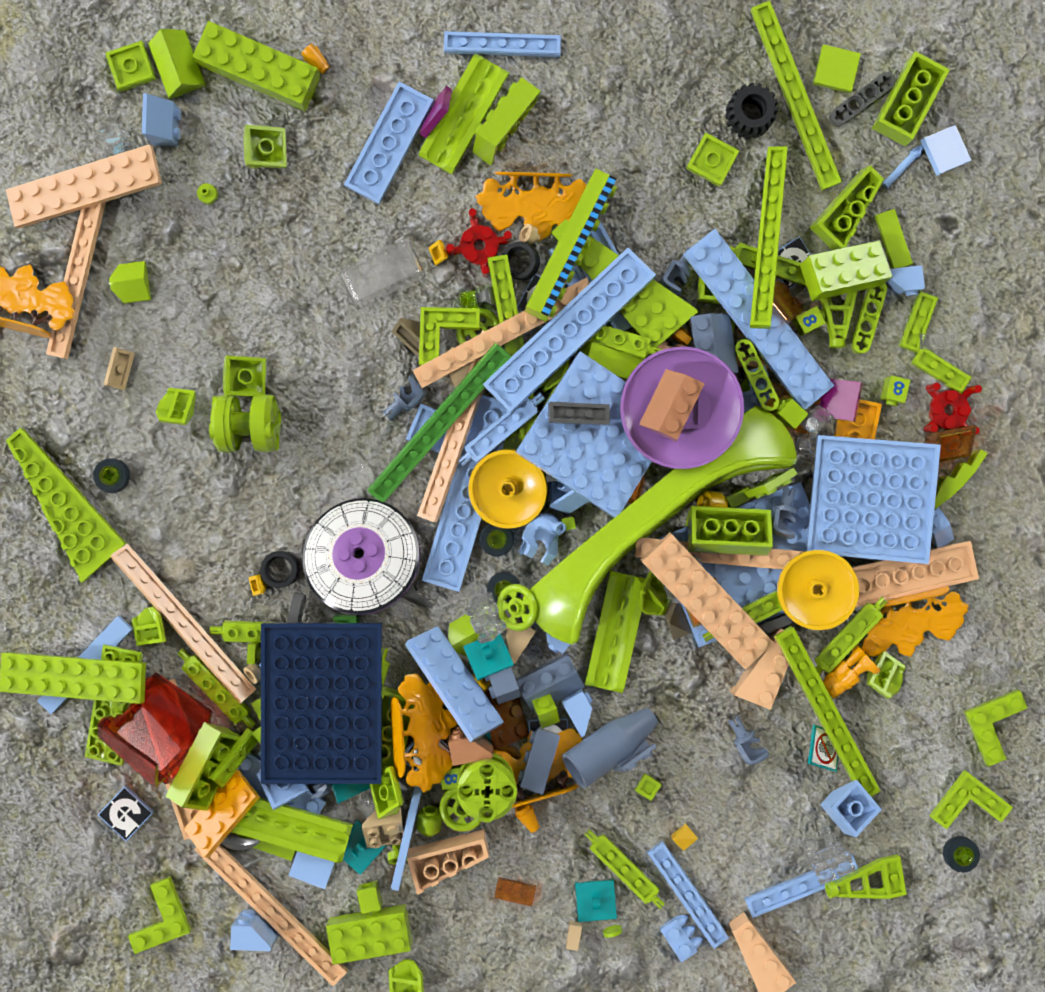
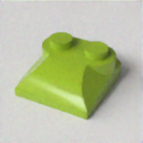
[243,124,287,169]
[223,355,266,397]
[370,766,404,819]

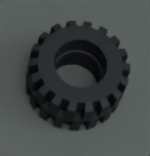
[725,83,779,139]

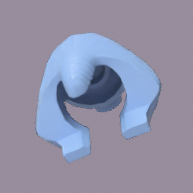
[519,513,566,566]

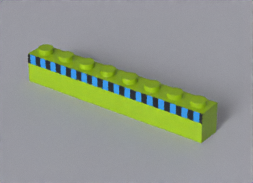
[525,168,618,322]

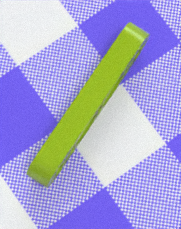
[851,283,887,354]
[735,339,779,411]

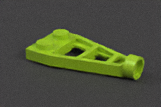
[820,291,858,348]
[825,854,907,899]

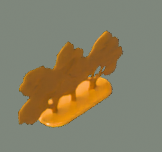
[476,172,587,242]
[862,586,969,657]
[391,674,458,793]

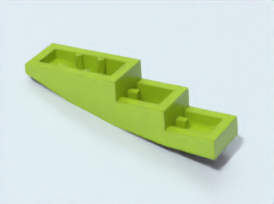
[934,449,988,510]

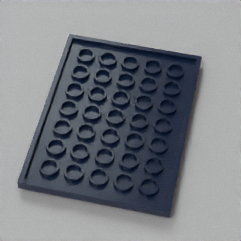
[261,623,382,784]

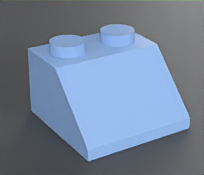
[142,93,181,147]
[549,481,589,514]
[820,780,882,837]
[230,909,279,951]

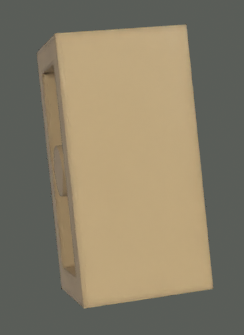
[566,920,582,951]

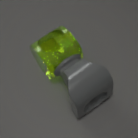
[459,287,496,308]

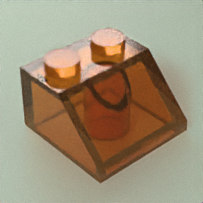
[773,280,803,323]
[924,425,977,462]

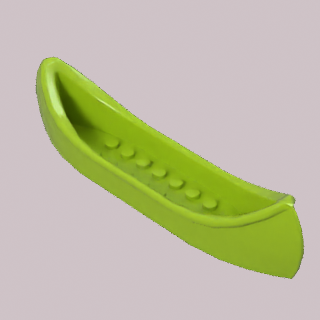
[527,405,797,644]

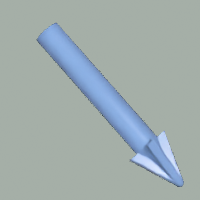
[882,144,924,189]

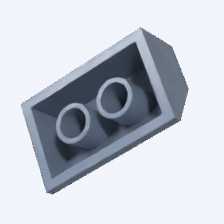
[690,313,738,374]
[516,652,585,713]

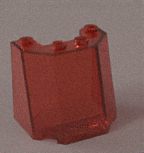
[97,672,212,788]

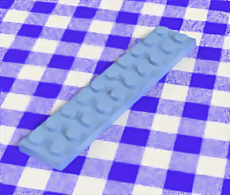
[683,229,834,410]
[483,248,656,414]
[422,395,507,592]

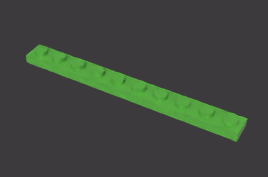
[367,342,512,502]

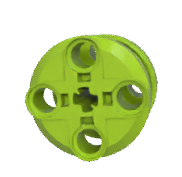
[209,395,281,453]
[457,753,517,822]

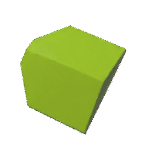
[109,261,151,304]
[542,360,569,393]
[155,388,196,425]
[639,571,674,616]
[131,606,166,646]
[448,610,487,656]
[867,651,905,699]
[388,959,424,992]

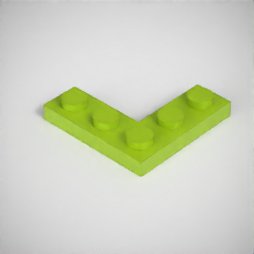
[419,307,480,366]
[964,689,1028,766]
[929,770,1013,830]
[128,876,191,954]

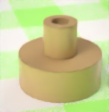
[519,224,540,245]
[243,663,261,684]

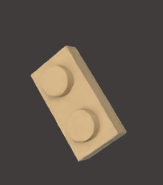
[103,347,135,390]

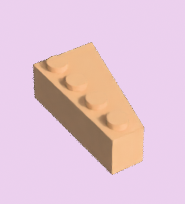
[730,628,800,710]
[407,829,489,895]
[729,912,796,992]

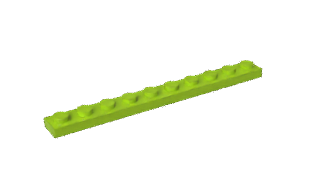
[750,0,842,191]
[750,146,788,329]
[488,255,537,442]
[774,626,881,797]

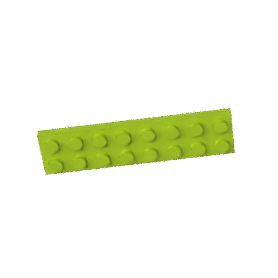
[0,652,146,704]

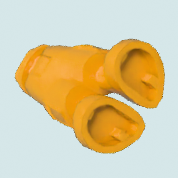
[823,645,881,699]

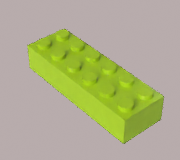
[193,21,321,112]

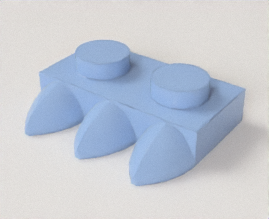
[659,915,702,963]

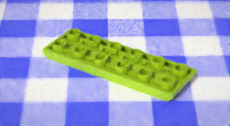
[418,54,510,175]
[585,571,645,693]
[85,644,143,766]
[231,797,353,863]

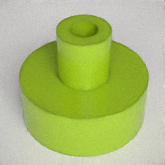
[197,183,218,205]
[387,844,407,865]

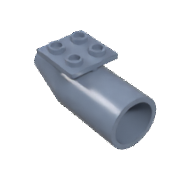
[562,708,658,788]

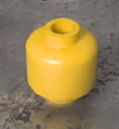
[697,491,728,508]

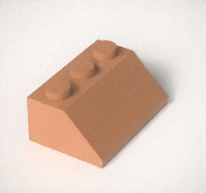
[639,369,705,442]
[448,725,494,766]

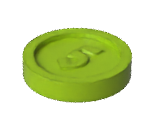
[603,925,623,938]

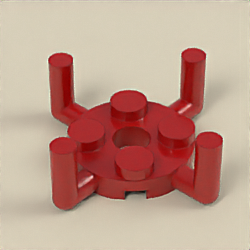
[446,208,512,278]
[923,383,982,435]

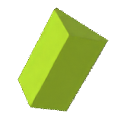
[148,29,206,99]

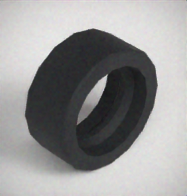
[502,242,540,280]
[260,551,300,588]

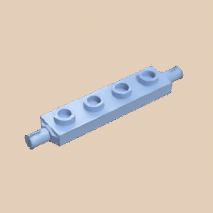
[458,393,545,466]

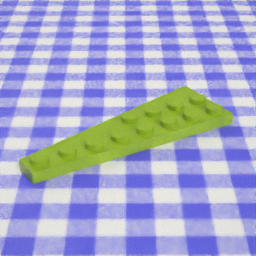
[551,219,698,348]
[5,427,127,583]

